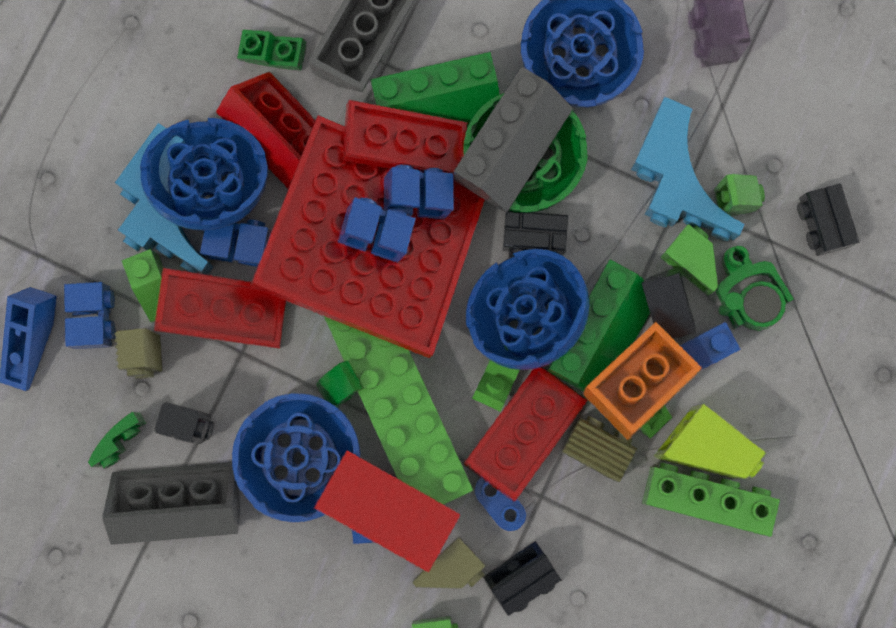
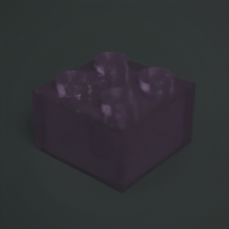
[688,0,751,68]

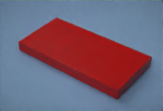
[343,100,467,180]
[153,268,286,349]
[463,367,588,502]
[314,450,460,573]

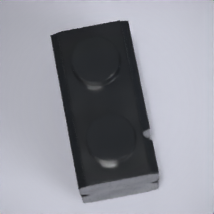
[797,183,860,256]
[502,210,568,257]
[155,402,214,444]
[483,541,561,616]

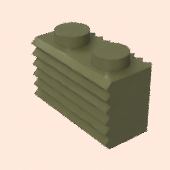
[114,328,162,379]
[561,416,637,482]

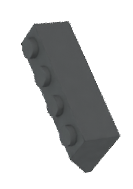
[308,0,415,92]
[454,66,573,213]
[102,462,240,545]

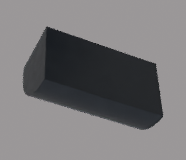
[642,267,696,339]

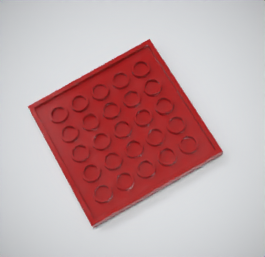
[250,115,485,358]

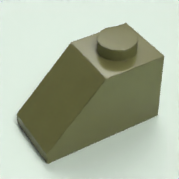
[412,536,485,589]

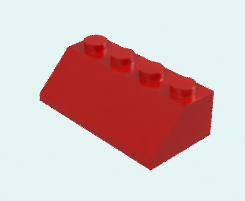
[216,71,315,189]

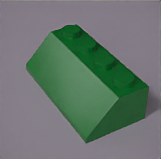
[370,52,500,128]
[547,259,650,392]

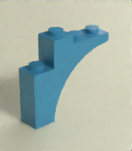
[631,97,745,241]
[115,123,213,275]

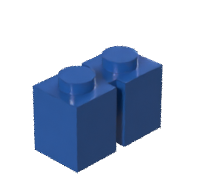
[384,165,454,219]
[338,197,415,263]
[200,220,271,267]
[64,282,116,349]

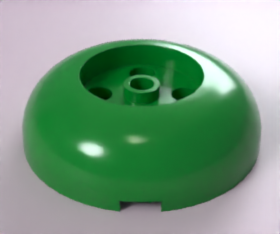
[463,93,588,213]

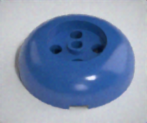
[521,0,644,108]
[140,118,268,231]
[466,249,589,370]
[232,393,360,522]

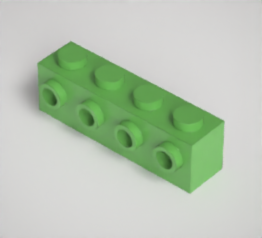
[642,462,780,537]

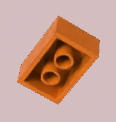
[583,322,702,440]

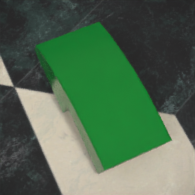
[237,29,307,71]
[316,360,363,408]
[88,411,146,469]

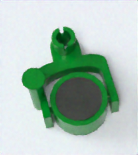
[716,246,794,331]

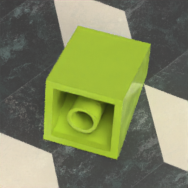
[654,404,766,479]

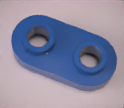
[475,478,526,531]

